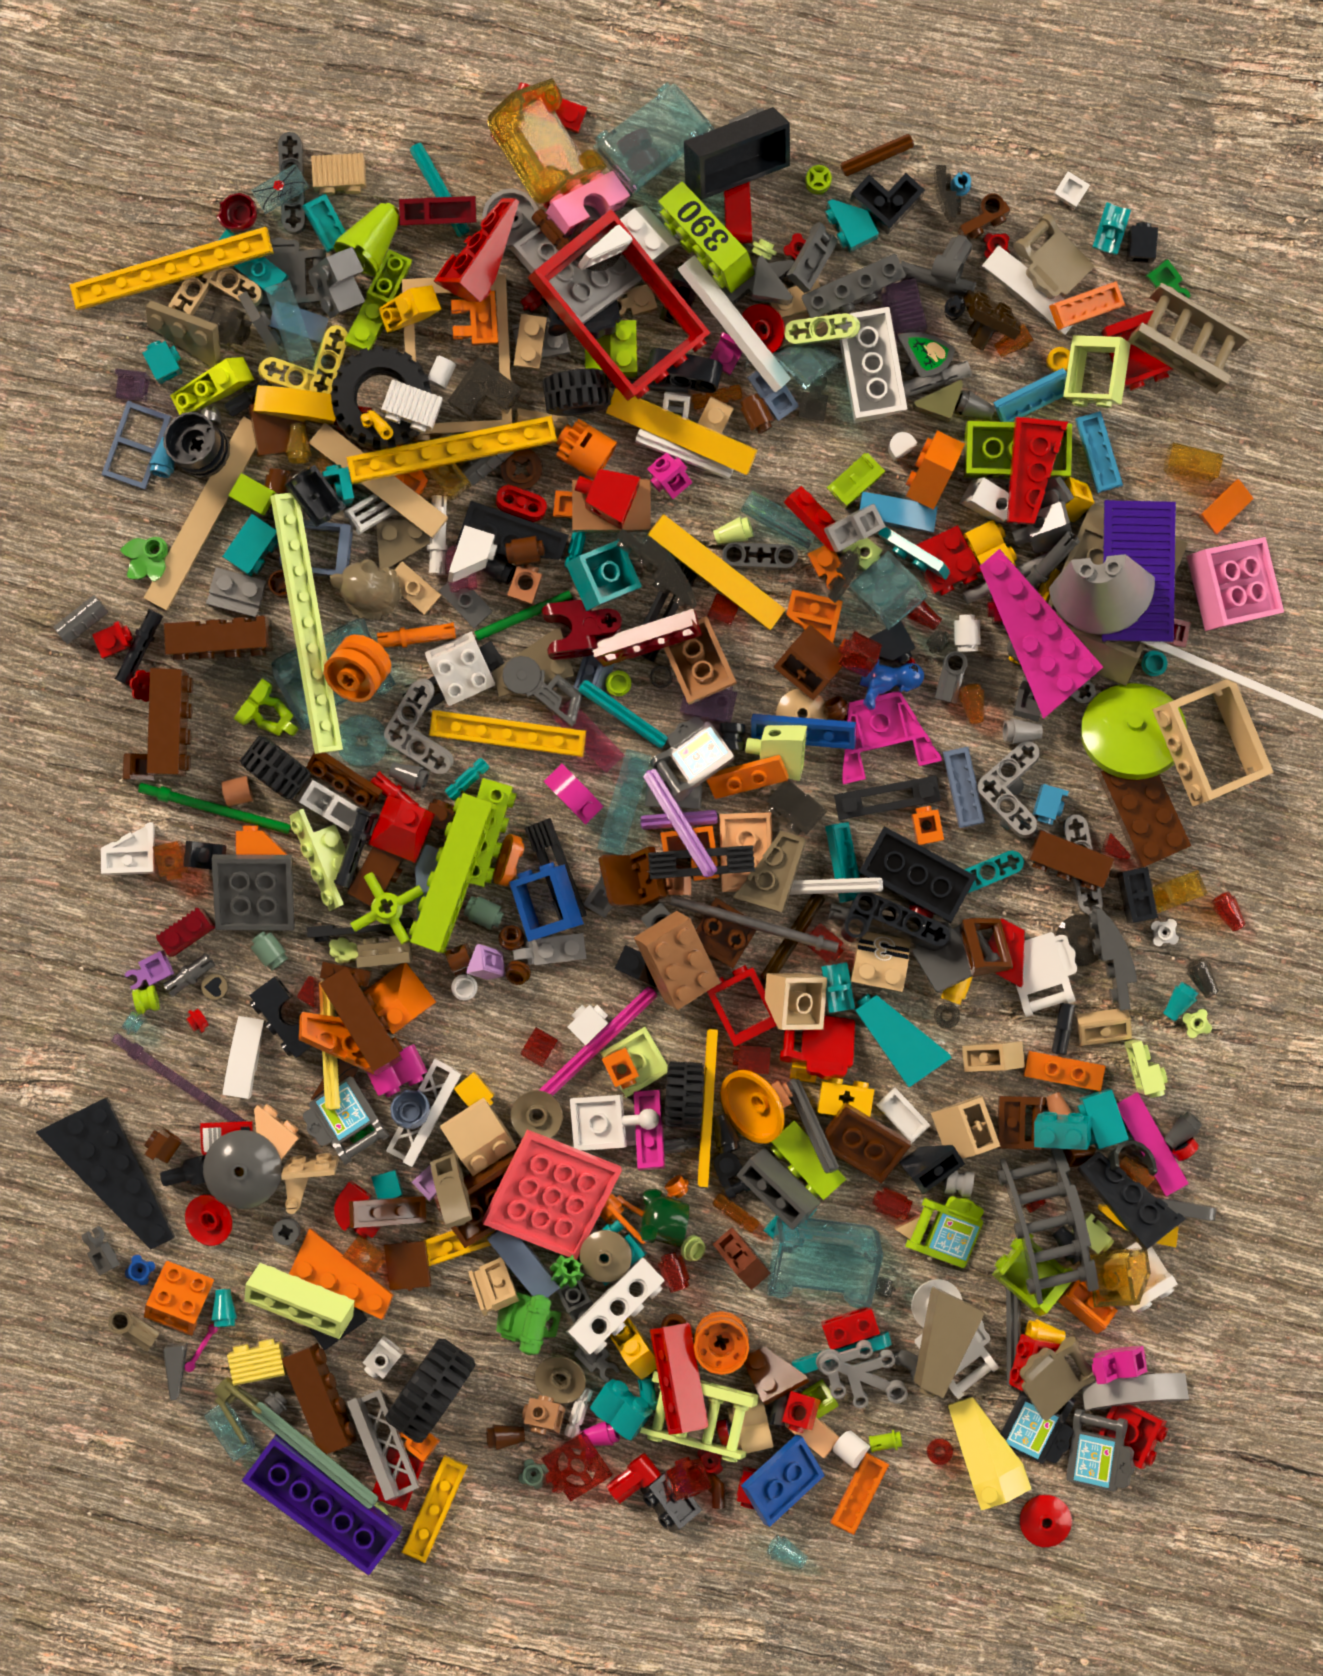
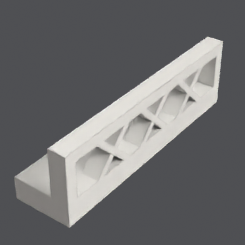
[386,1059,462,1167]

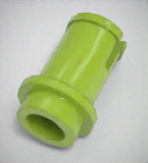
[869,1430,903,1453]

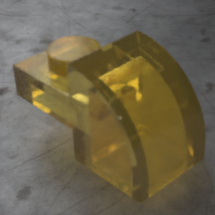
[1152,869,1208,913]

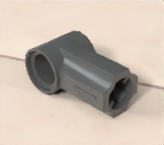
[931,235,973,284]
[934,651,968,704]

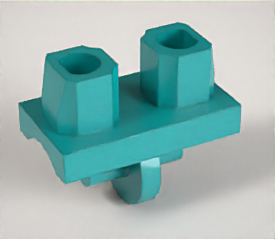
[1092,202,1131,256]
[821,962,855,1013]

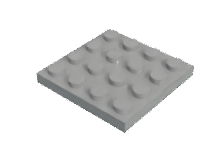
[510,206,643,324]

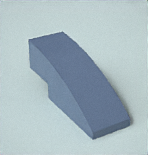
[487,1230,560,1298]

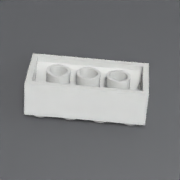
[837,307,907,423]

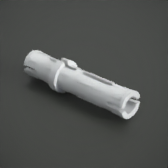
[427,495,448,575]

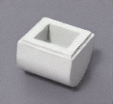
[428,355,456,389]
[888,432,917,461]
[833,1431,870,1468]

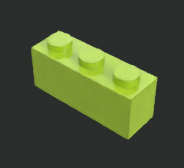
[770,1119,847,1200]

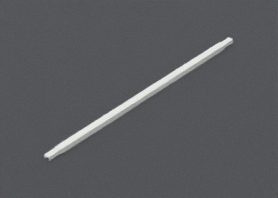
[1141,641,1323,720]

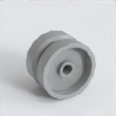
[482,189,540,253]

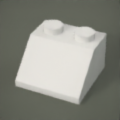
[620,205,680,264]

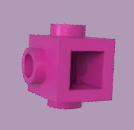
[647,452,693,499]

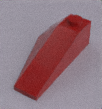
[434,198,519,302]

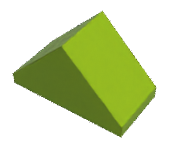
[228,473,277,516]

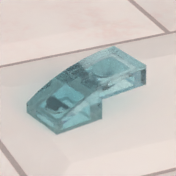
[204,1402,256,1462]

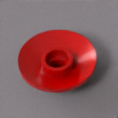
[742,304,785,354]
[185,1195,232,1246]
[1019,1494,1072,1547]

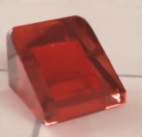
[707,593,739,627]
[1101,833,1131,860]
[297,975,317,1007]
[520,1027,558,1067]

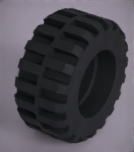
[331,346,431,450]
[385,1338,476,1443]

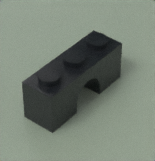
[249,976,313,1058]

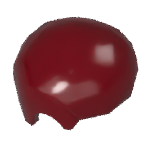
[216,193,257,233]

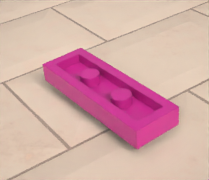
[634,1090,665,1171]

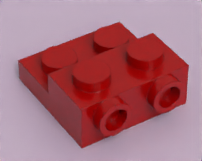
[916,525,981,596]
[1099,1404,1168,1469]

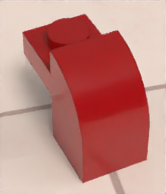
[334,1180,381,1238]

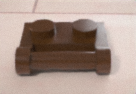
[997,1096,1046,1150]

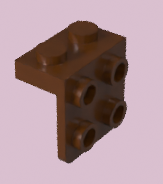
[598,847,667,906]

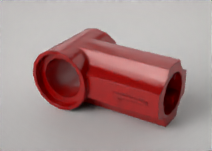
[606,1452,661,1504]

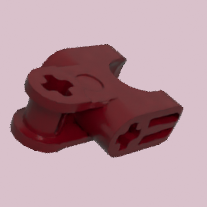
[541,600,622,660]

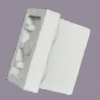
[425,631,495,706]

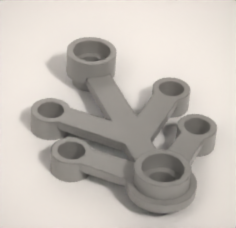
[816,1340,908,1408]

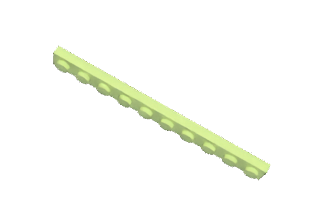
[270,493,343,754]

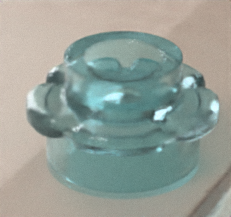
[121,1011,144,1035]

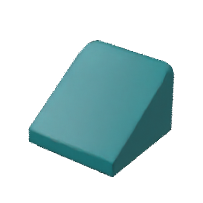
[371,1169,404,1199]

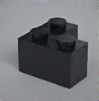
[850,173,925,235]

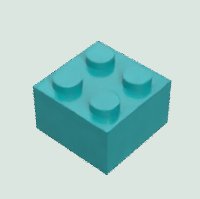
[566,539,642,611]

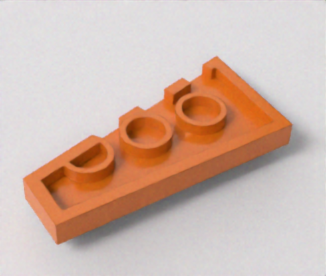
[289,1228,394,1320]

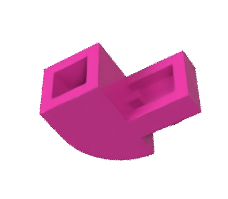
[543,764,604,825]
[1092,1346,1147,1384]

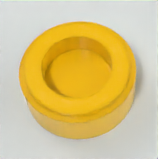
[1046,347,1070,372]

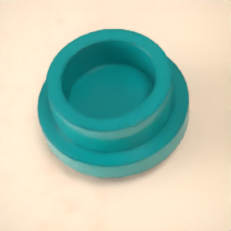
[1141,650,1168,677]

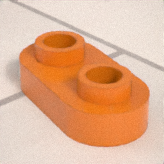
[493,834,524,887]

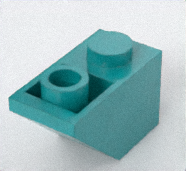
[825,199,879,253]

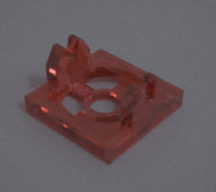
[541,1431,613,1502]

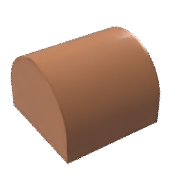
[221,776,254,807]

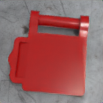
[780,1016,855,1080]

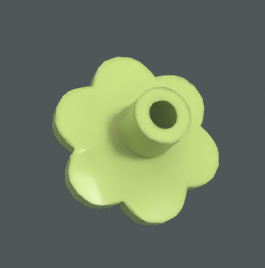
[329,937,358,964]

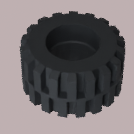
[542,368,611,416]
[240,736,311,800]
[665,1061,704,1129]

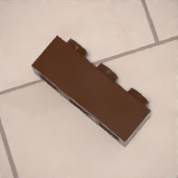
[320,962,372,987]

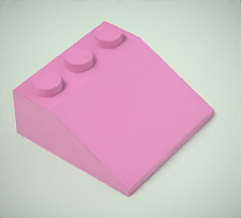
[1187,537,1284,631]

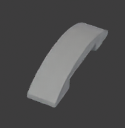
[1081,1373,1189,1411]

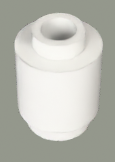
[954,615,981,652]

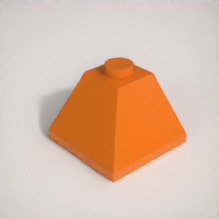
[364,963,436,1034]

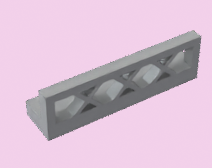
[347,1389,420,1501]

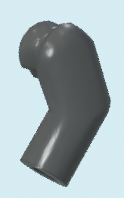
[894,1350,918,1383]

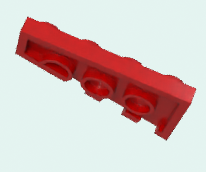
[1007,417,1068,525]

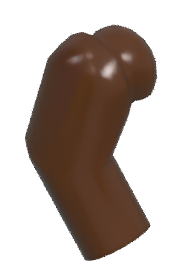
[698,1473,725,1509]

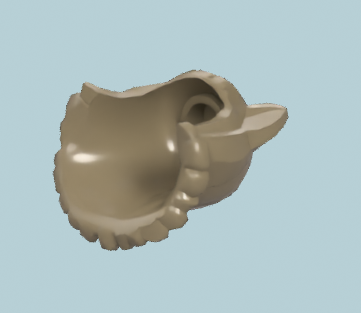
[330,559,402,621]

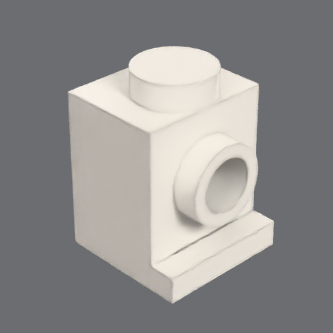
[363,1335,404,1379]

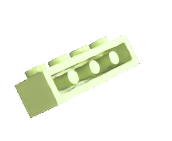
[244,1263,355,1339]

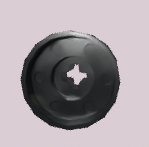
[163,412,230,478]

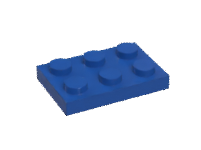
[741,1434,825,1527]

